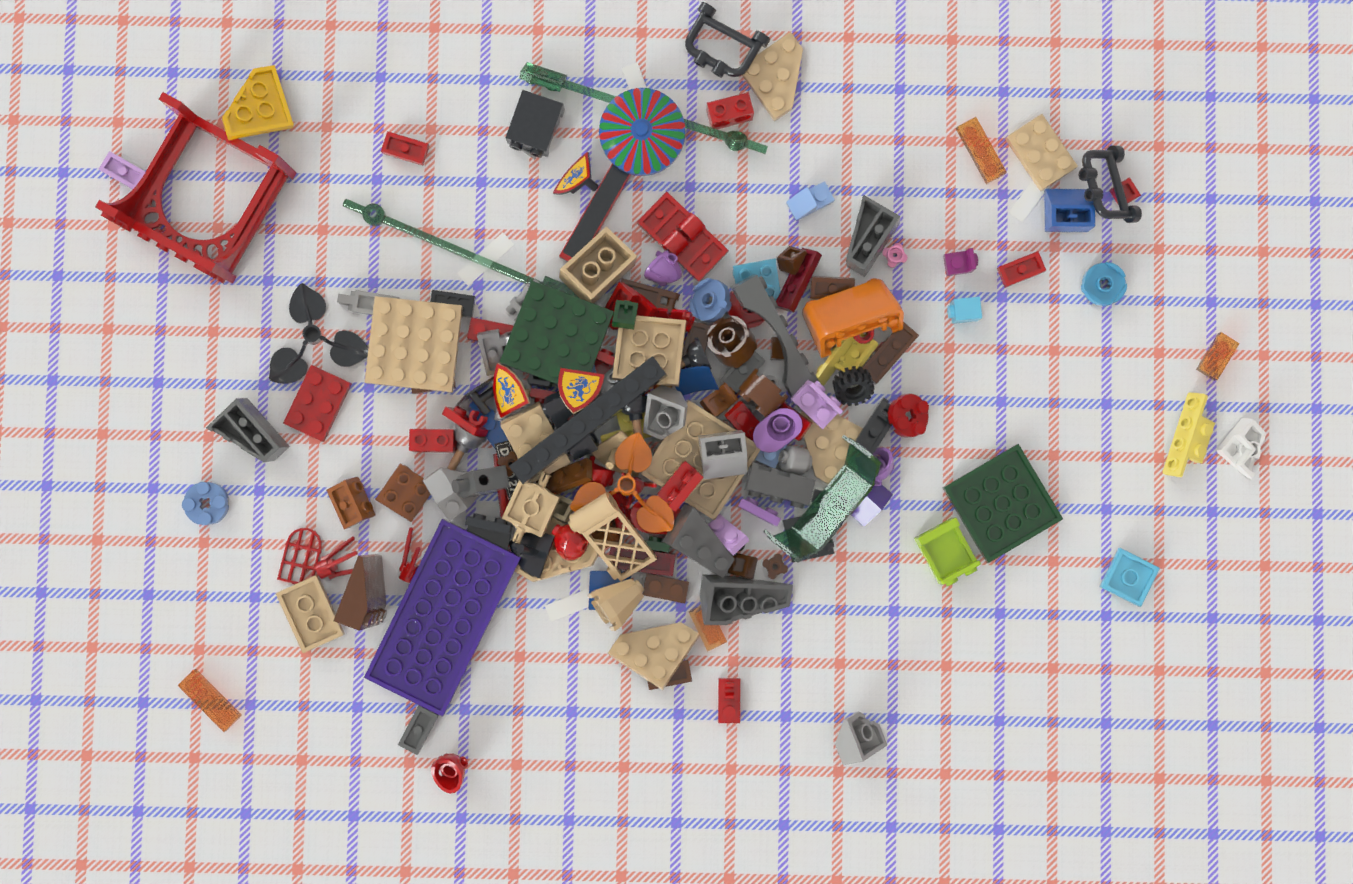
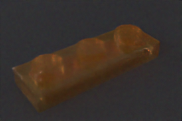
[956,117,1007,185]
[177,669,242,732]

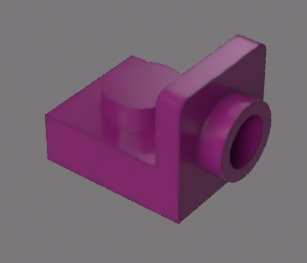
[943,248,978,277]

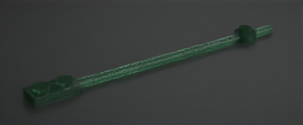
[519,62,768,154]
[343,199,579,298]

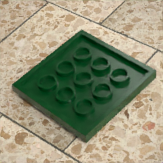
[500,281,614,385]
[942,444,1063,563]

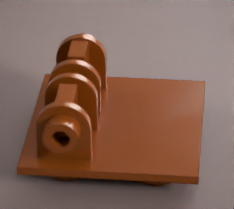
[375,463,431,522]

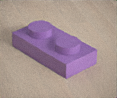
[737,497,781,527]

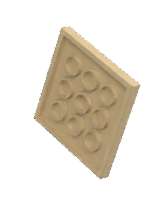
[365,296,463,393]
[641,400,760,520]

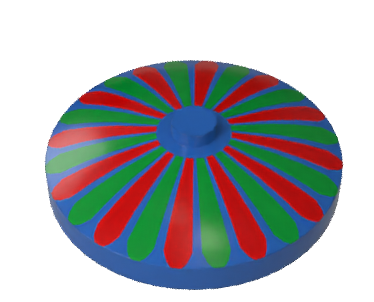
[599,88,685,176]

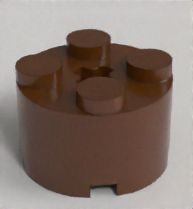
[707,316,757,368]
[739,368,789,417]

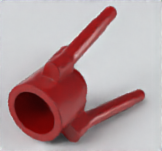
[621,472,657,509]
[398,527,420,583]
[315,536,358,580]

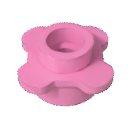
[882,243,908,268]

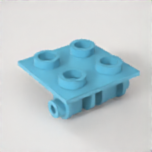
[732,258,780,301]

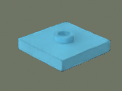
[1100,548,1160,607]

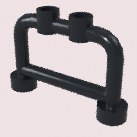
[685,2,771,78]
[1078,146,1142,223]

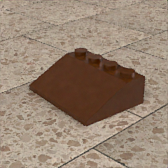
[333,554,387,631]

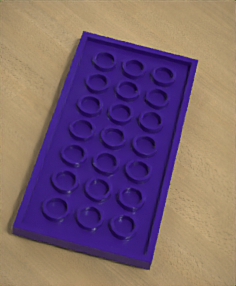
[364,519,521,717]

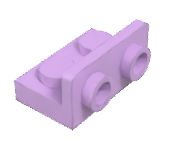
[790,380,843,429]

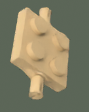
[502,472,561,544]

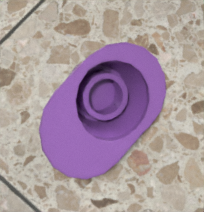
[753,408,802,453]

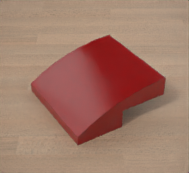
[604,282,658,330]

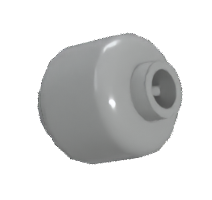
[778,445,812,475]

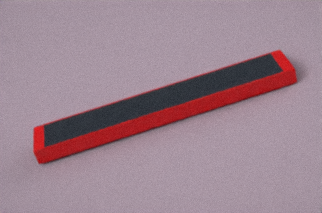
[559,164,631,262]

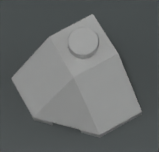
[643,385,688,440]
[423,467,479,521]
[835,712,887,765]

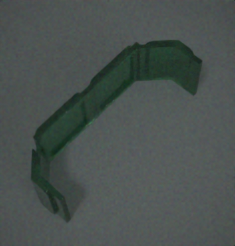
[763,435,881,563]

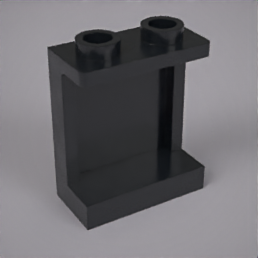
[505,90,565,158]

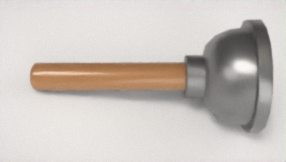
[447,424,487,471]

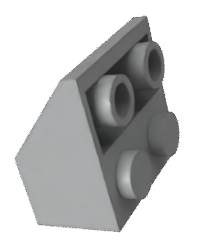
[698,430,747,479]

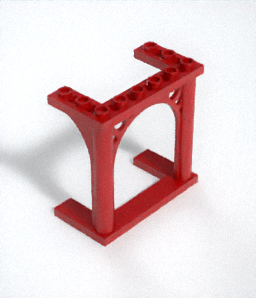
[95,92,297,284]

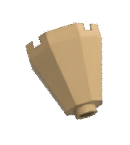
[588,578,644,631]

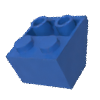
[1044,189,1095,232]

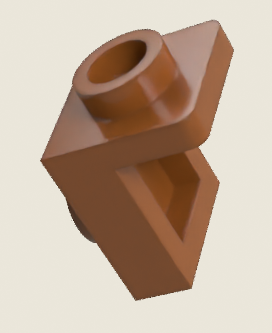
[699,383,738,417]

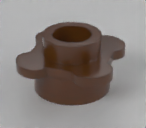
[497,451,518,477]
[762,554,788,579]

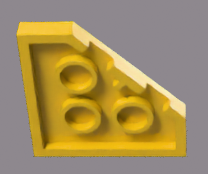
[222,65,294,140]

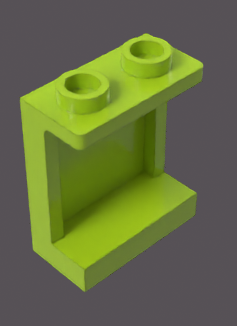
[914,517,981,586]

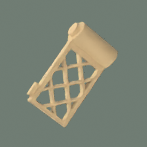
[568,492,657,582]

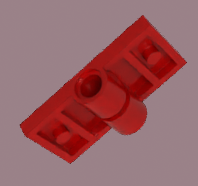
[637,191,729,282]

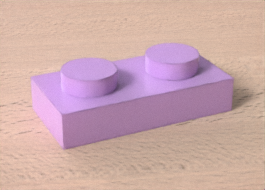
[99,151,145,189]
[708,514,749,555]

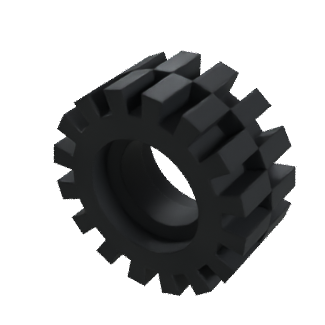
[832,366,875,406]

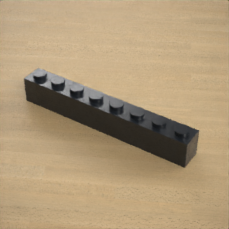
[509,356,668,484]

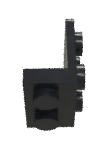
[465,513,513,550]

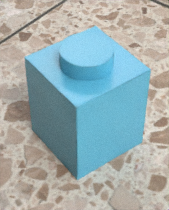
[947,297,982,324]

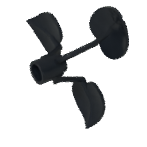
[269,283,368,384]

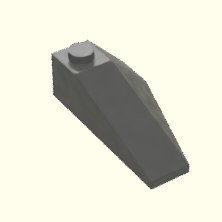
[700,574,793,625]

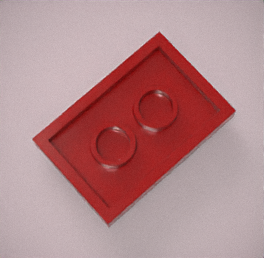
[283,365,352,442]

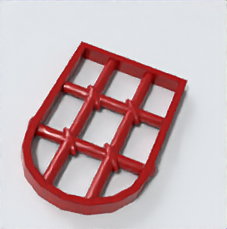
[277,528,322,585]

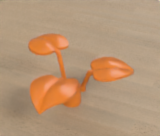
[570,432,674,533]

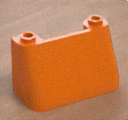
[802,278,904,358]

